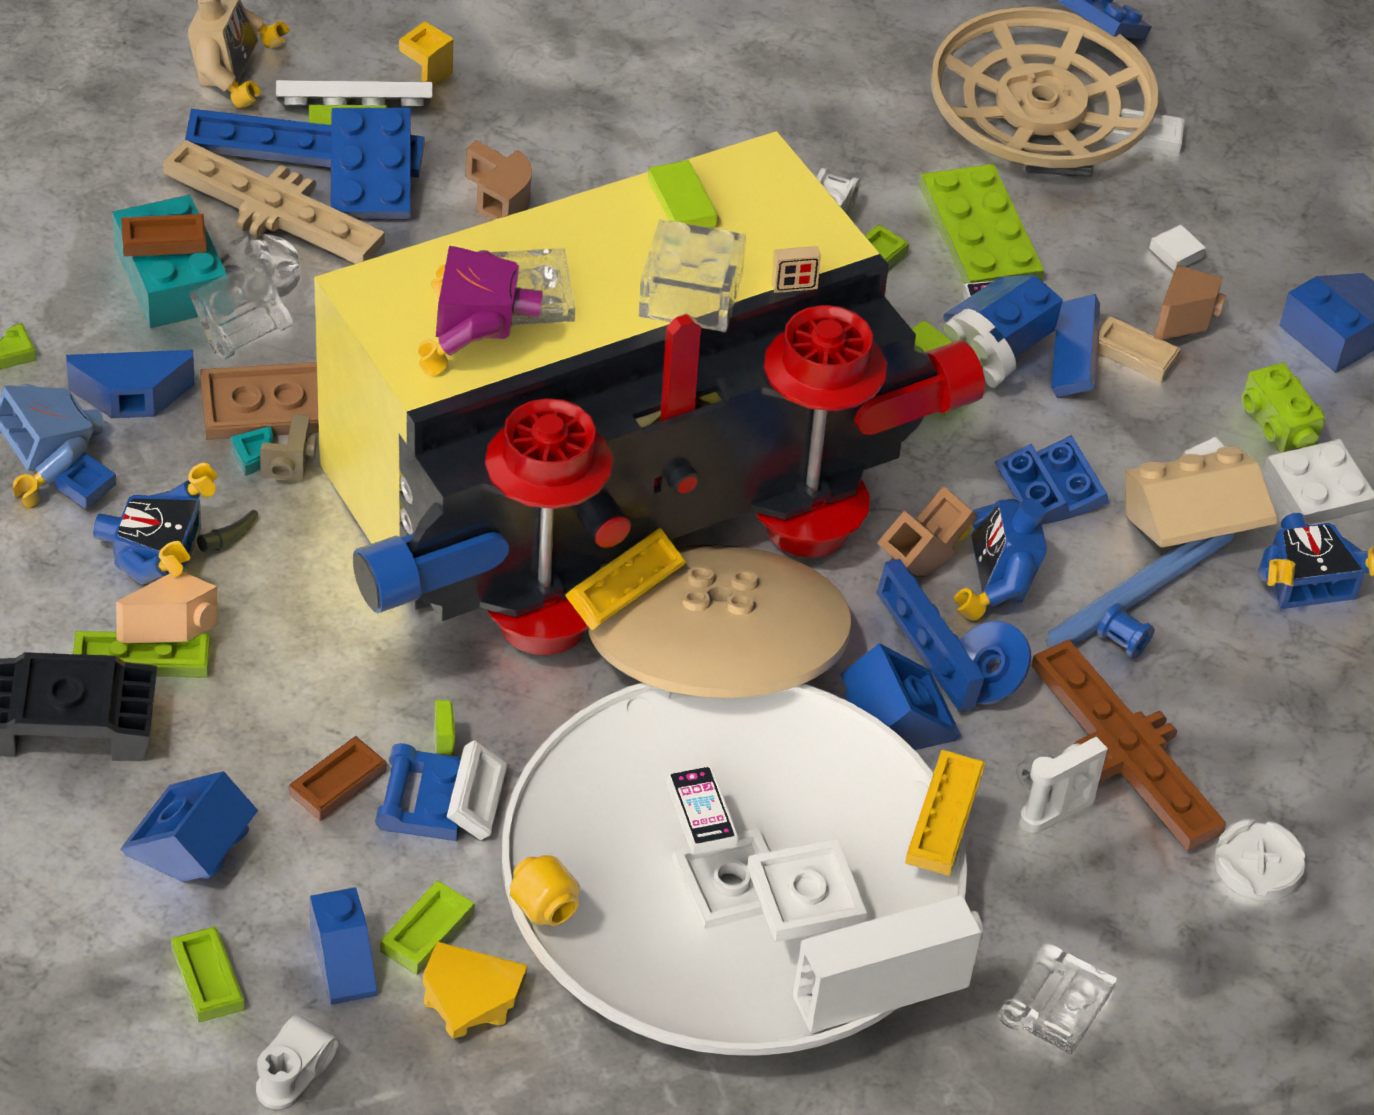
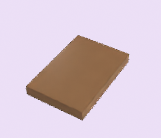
[200,362,319,440]

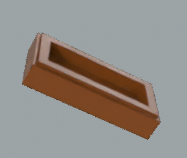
[121,214,206,257]
[289,736,387,821]

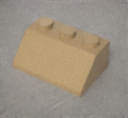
[1125,446,1277,548]

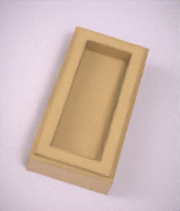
[1097,316,1181,382]

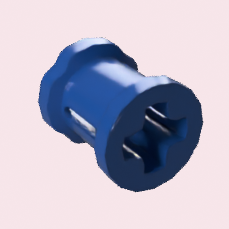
[1097,603,1155,658]

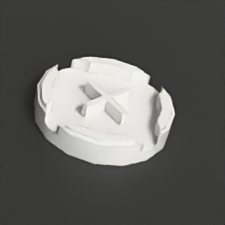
[1214,819,1305,901]

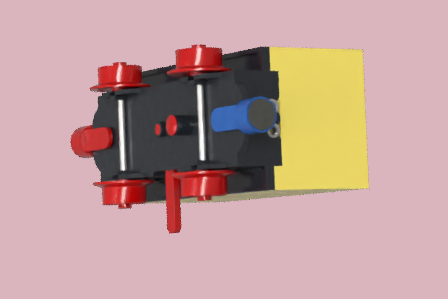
[314,131,985,656]

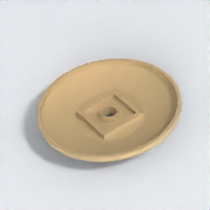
[588,545,851,698]

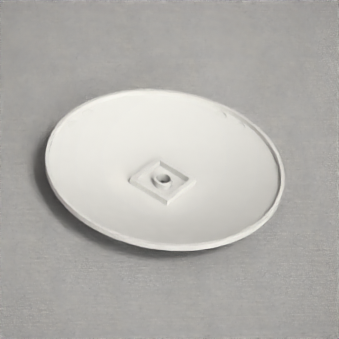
[502,682,967,1056]

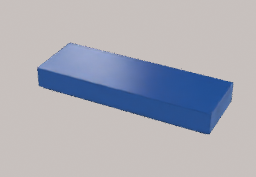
[1051,294,1100,398]

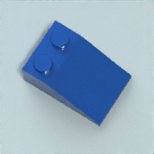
[1279,273,1374,373]

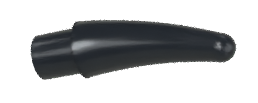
[1025,165,1094,177]

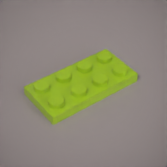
[919,164,1044,284]

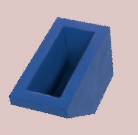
[310,887,377,1005]

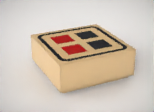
[771,246,821,293]

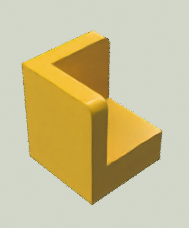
[399,21,454,88]

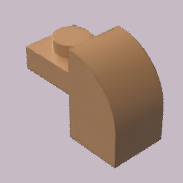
[465,140,532,221]
[877,486,979,576]

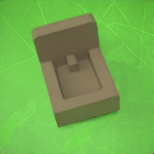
[260,414,317,481]

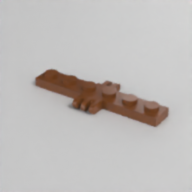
[1031,639,1227,851]

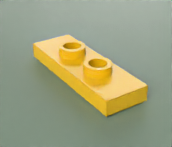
[565,528,687,631]
[905,750,986,876]

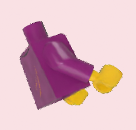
[418,246,543,376]

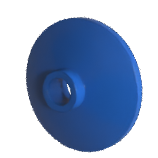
[960,621,1031,705]

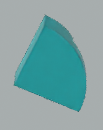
[230,426,273,476]

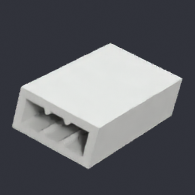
[792,894,984,1033]

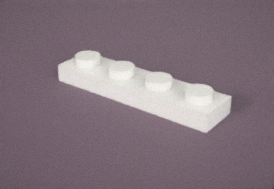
[276,80,432,107]

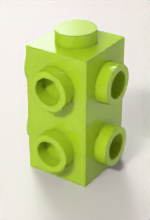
[1241,362,1325,453]

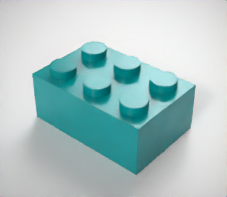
[112,194,228,328]

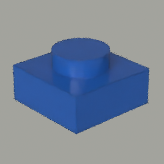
[54,452,116,509]

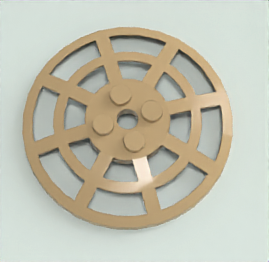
[931,7,1158,168]

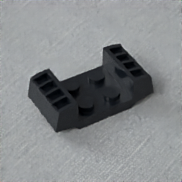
[0,652,157,761]

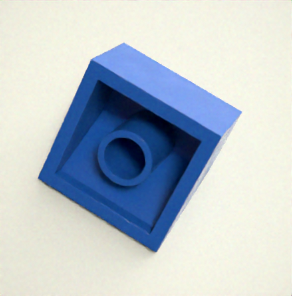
[943,275,1063,357]
[840,643,961,750]
[120,771,258,882]

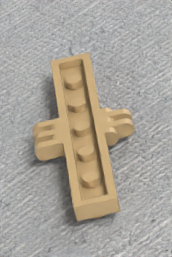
[163,140,385,264]

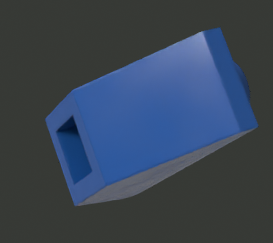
[66,350,195,418]

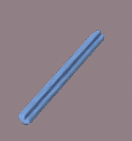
[1046,533,1234,647]

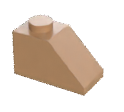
[1154,265,1226,340]

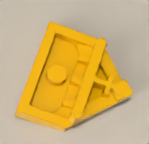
[422,942,528,1039]

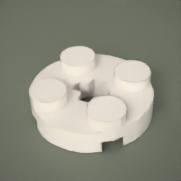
[943,309,1016,388]

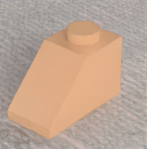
[116,571,218,643]

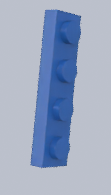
[876,559,984,712]

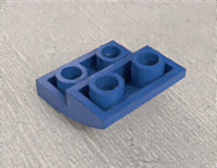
[994,435,1110,524]

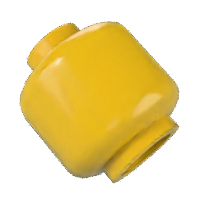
[510,855,580,926]

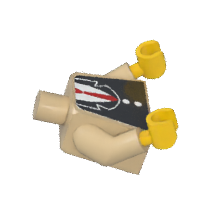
[188,0,290,108]

